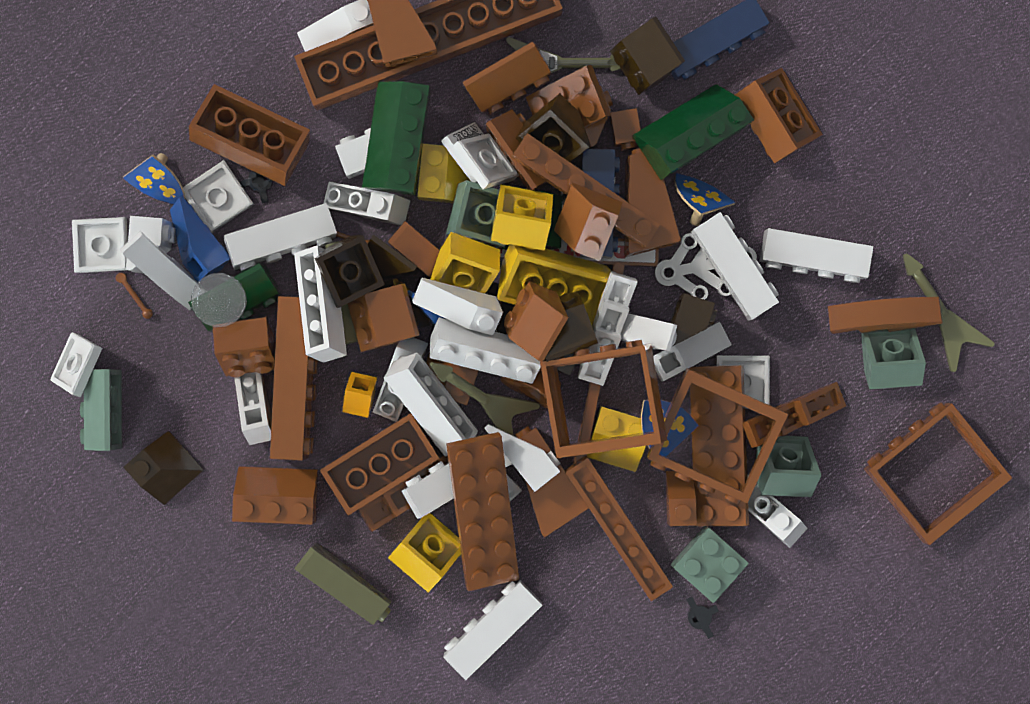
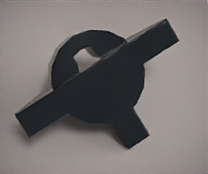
[241,171,273,204]
[686,596,719,639]

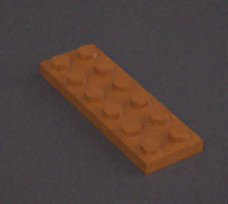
[689,365,749,526]
[446,432,519,591]

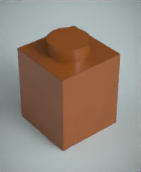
[609,108,641,151]

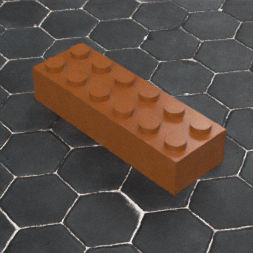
[270,296,318,460]

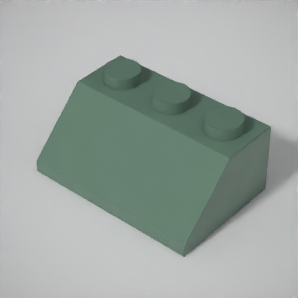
[80,369,122,451]

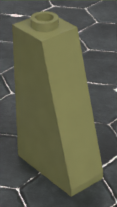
[294,543,391,625]

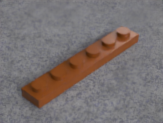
[511,133,660,248]
[564,456,673,601]

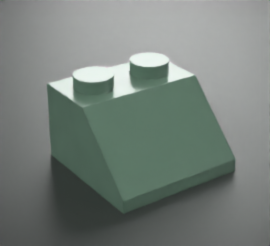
[861,328,926,389]
[756,436,821,497]

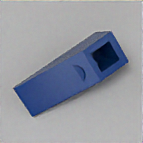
[170,196,230,284]

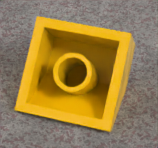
[417,144,470,203]
[491,184,553,251]
[430,232,500,293]
[587,406,646,472]
[388,513,461,592]

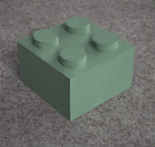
[446,180,505,248]
[670,526,749,603]

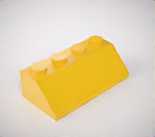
[497,244,611,325]

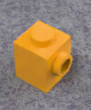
[342,372,377,418]

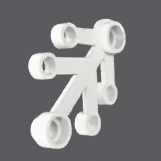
[655,233,757,300]

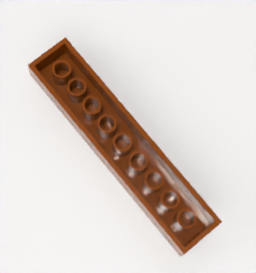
[294,0,563,111]

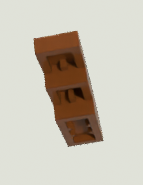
[828,297,943,334]
[742,382,846,448]
[358,456,449,532]

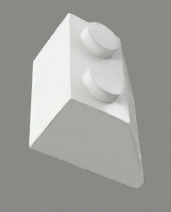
[126,216,176,273]

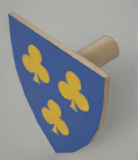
[123,153,185,204]
[675,173,735,226]
[641,400,699,457]

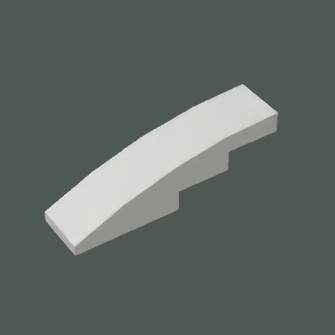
[120,231,208,310]
[578,271,637,386]

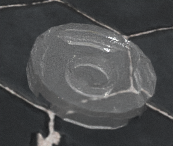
[191,273,247,327]

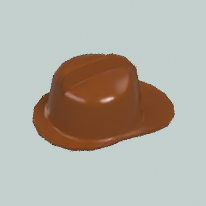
[500,369,561,409]

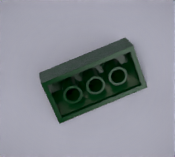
[362,81,431,196]
[632,84,754,180]

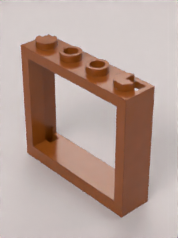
[540,340,667,458]
[647,368,788,504]
[864,402,1012,545]

